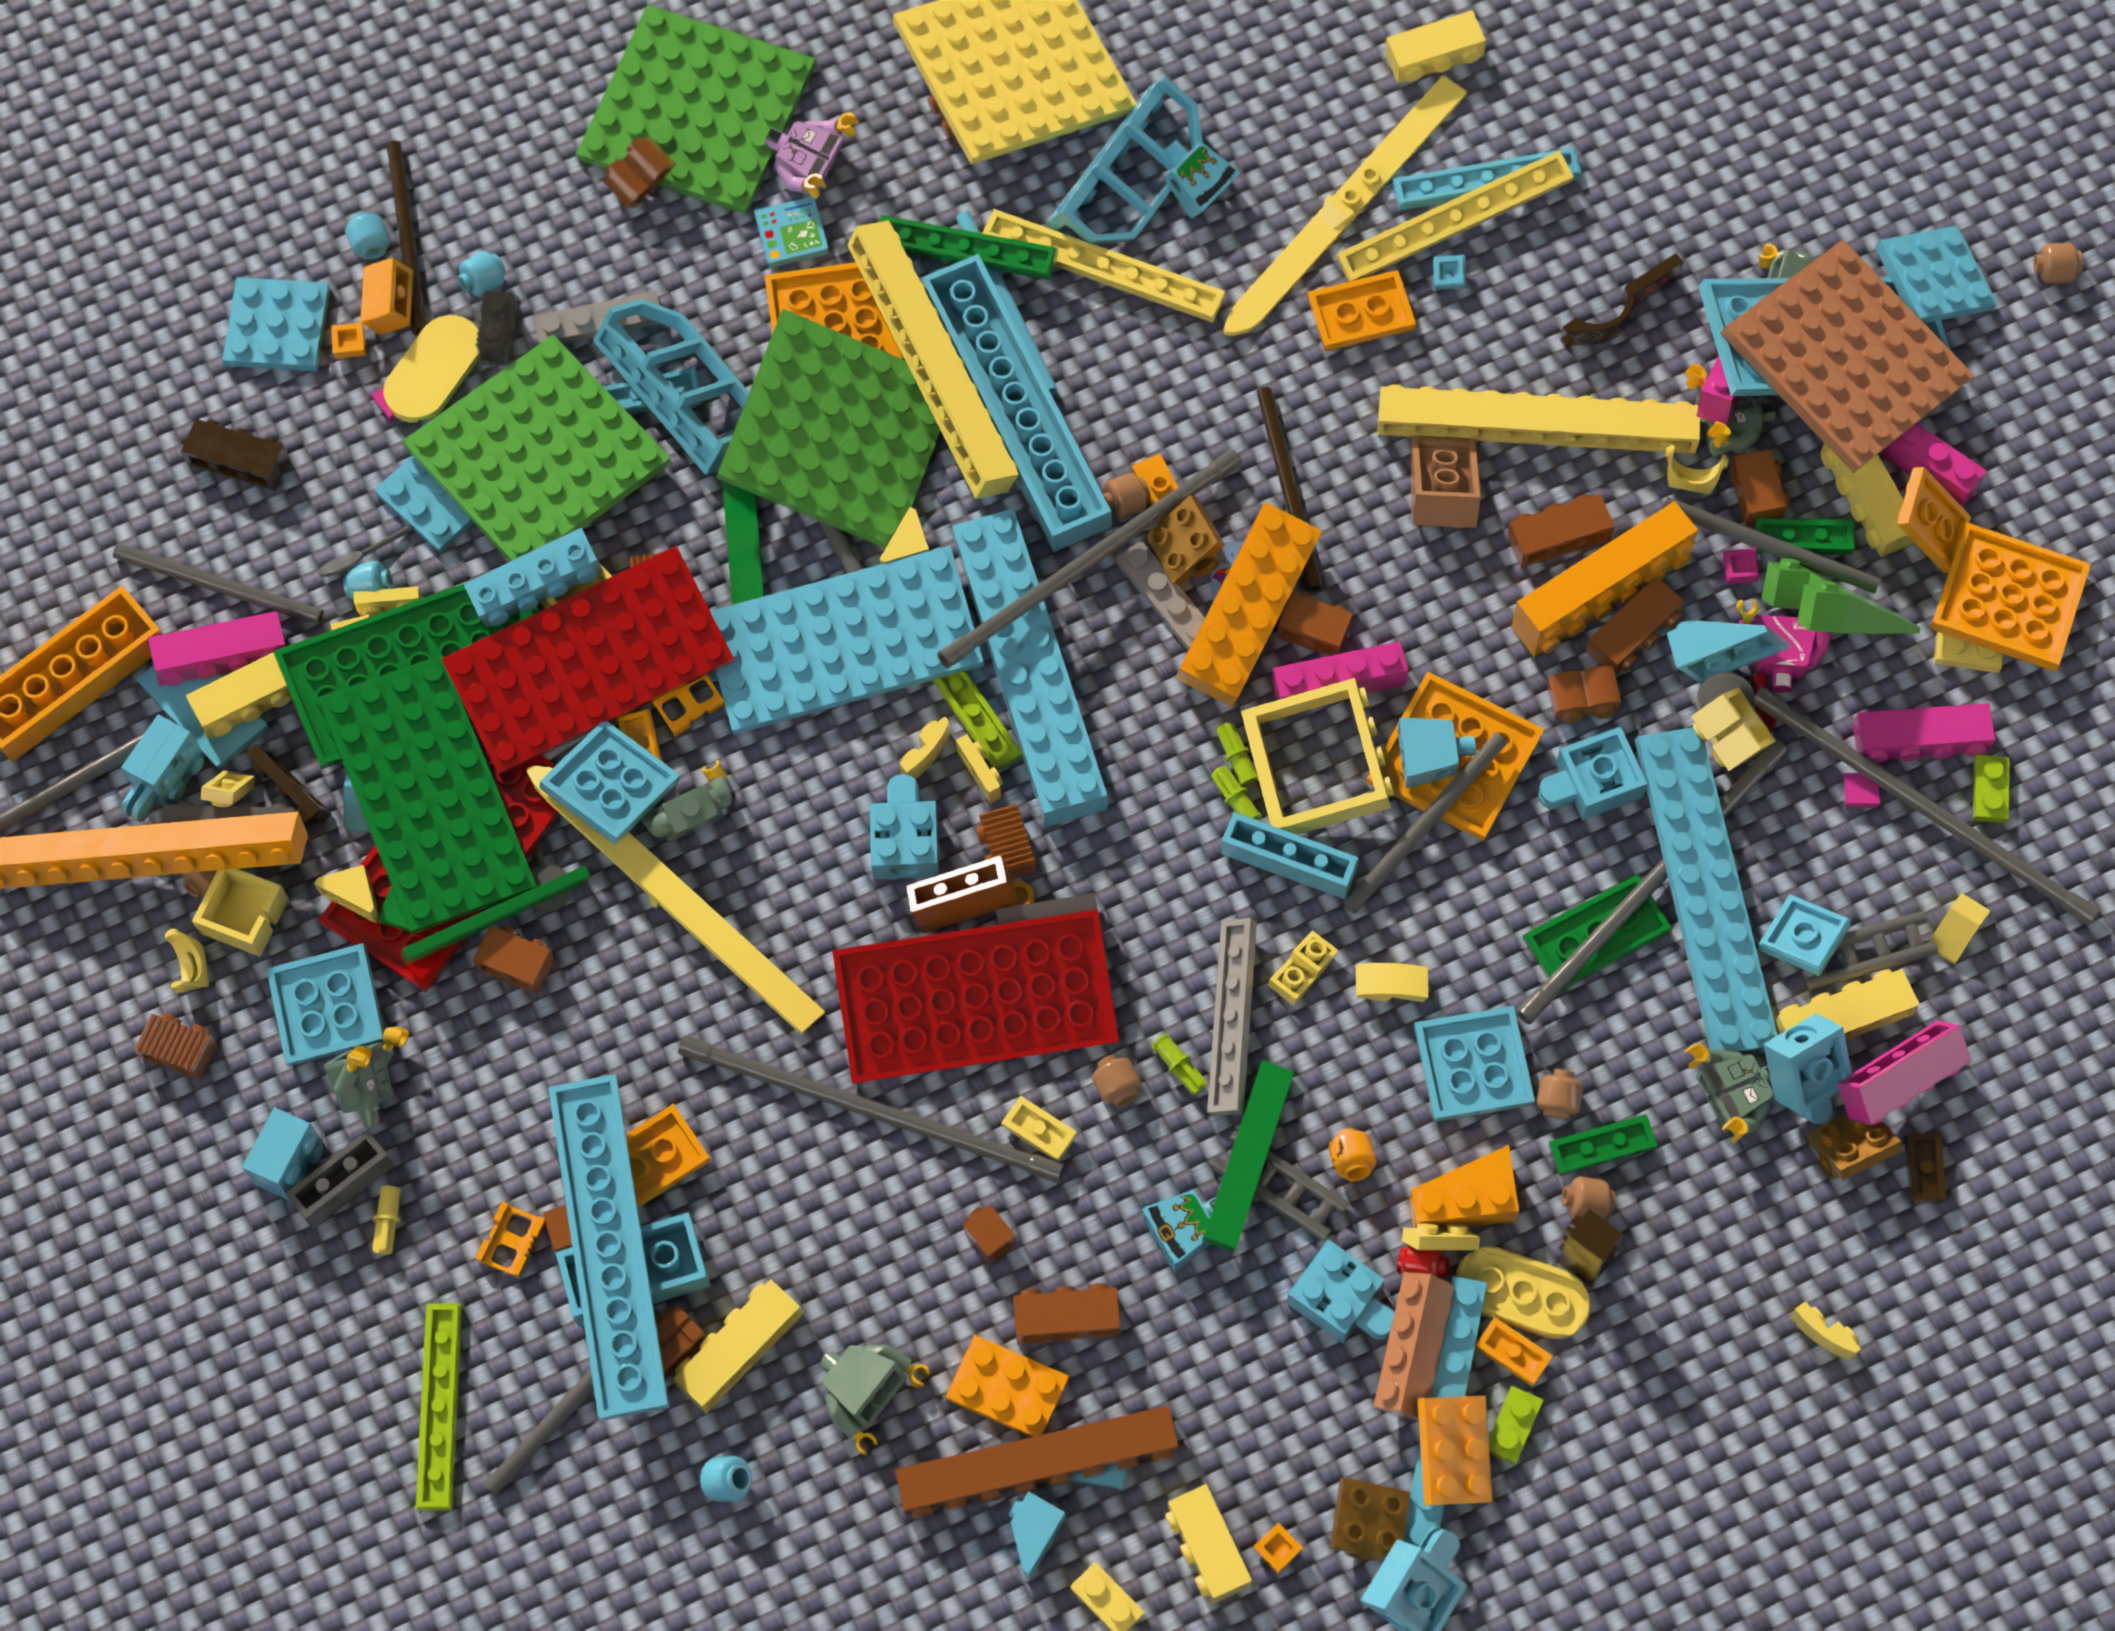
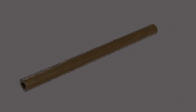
[386,140,427,336]
[1256,387,1323,592]

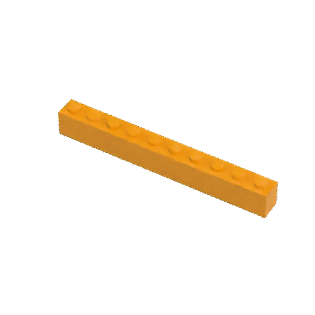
[0,812,308,889]

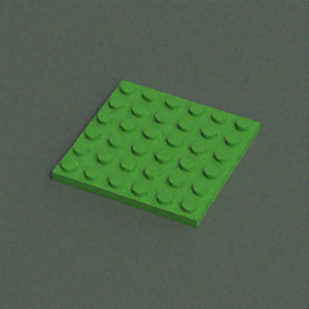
[576,4,816,215]
[716,309,940,549]
[402,335,672,562]

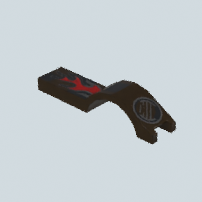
[1560,253,1684,347]

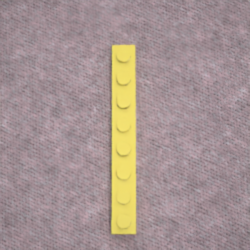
[1336,150,1574,282]
[982,209,1225,323]

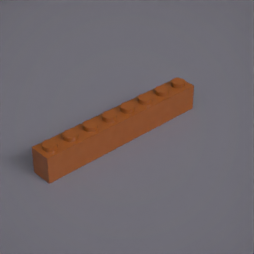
[895,1405,1178,1519]

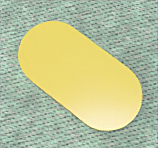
[384,315,482,423]
[1456,1246,1591,1339]

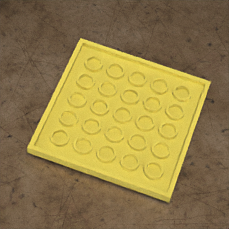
[892,0,1137,165]

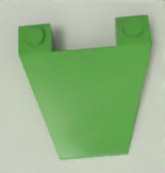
[1761,558,1921,634]

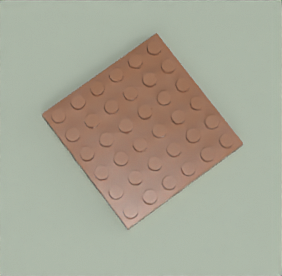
[1720,239,1975,473]

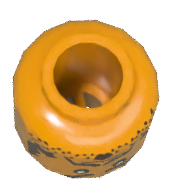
[1328,1128,1377,1181]

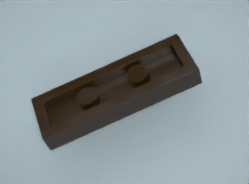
[247,744,333,823]

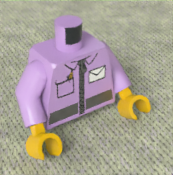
[764,112,859,199]

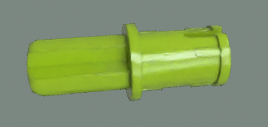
[1216,722,1259,787]
[1211,765,1262,820]
[1151,1033,1207,1095]

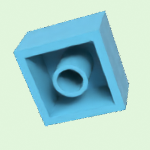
[242,1107,323,1201]

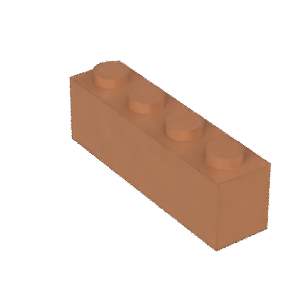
[1373,1272,1455,1420]

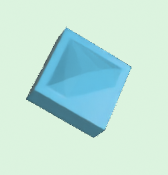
[1433,255,1466,290]

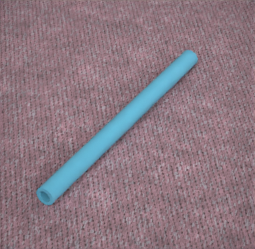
[956,211,1058,395]

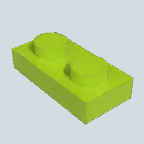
[1973,755,2009,823]
[1488,1385,1543,1465]

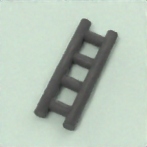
[1804,911,1938,991]
[1210,1129,1350,1242]

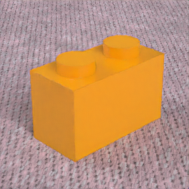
[360,258,413,335]

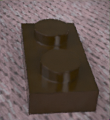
[1904,1133,1947,1204]

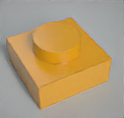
[331,323,366,359]
[1253,1522,1303,1575]

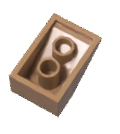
[1411,436,1481,528]

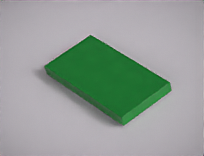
[1522,874,1673,992]

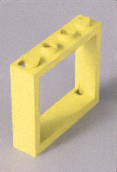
[1241,678,1394,835]

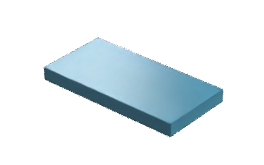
[136,665,269,770]

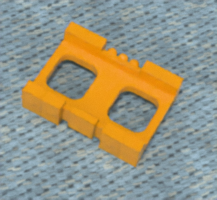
[652,675,725,737]
[475,1201,546,1279]

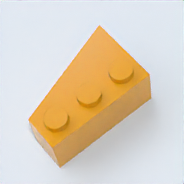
[1409,1145,1519,1228]

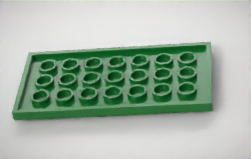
[273,582,539,770]
[318,655,537,935]

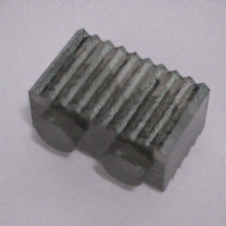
[475,291,518,366]

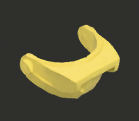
[1665,445,1729,494]
[165,929,209,993]

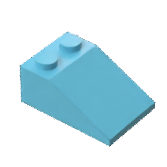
[1667,620,1791,684]

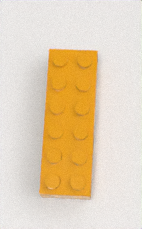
[1511,501,1698,657]
[1175,502,1322,708]
[0,585,163,763]

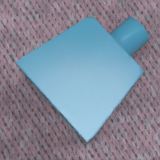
[1397,718,1476,788]

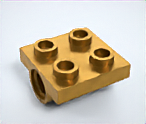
[1146,495,1225,586]
[1807,1114,1903,1180]
[1330,1477,1410,1561]

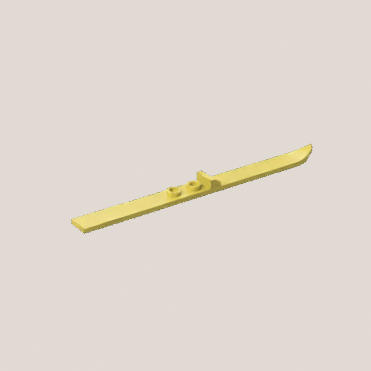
[1223,75,1467,336]
[527,765,825,1035]

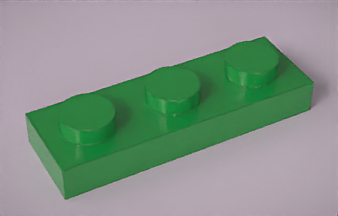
[1754,518,1855,555]
[1548,1114,1658,1177]

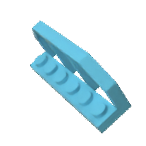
[1046,76,1203,244]
[593,299,749,475]

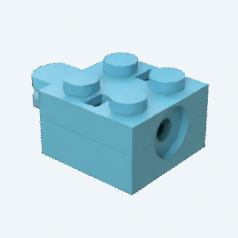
[121,714,205,822]
[1538,726,1647,820]
[869,774,939,879]
[1763,1013,1852,1124]
[1287,1239,1395,1343]
[1361,1527,1468,1631]

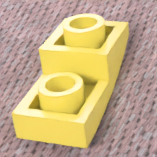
[899,717,951,779]
[1267,930,1339,1006]
[1355,963,1429,1002]
[1790,1301,1861,1361]

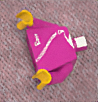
[1736,599,1832,693]

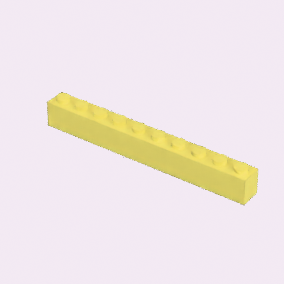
[847,221,1018,499]
[1377,385,1700,454]

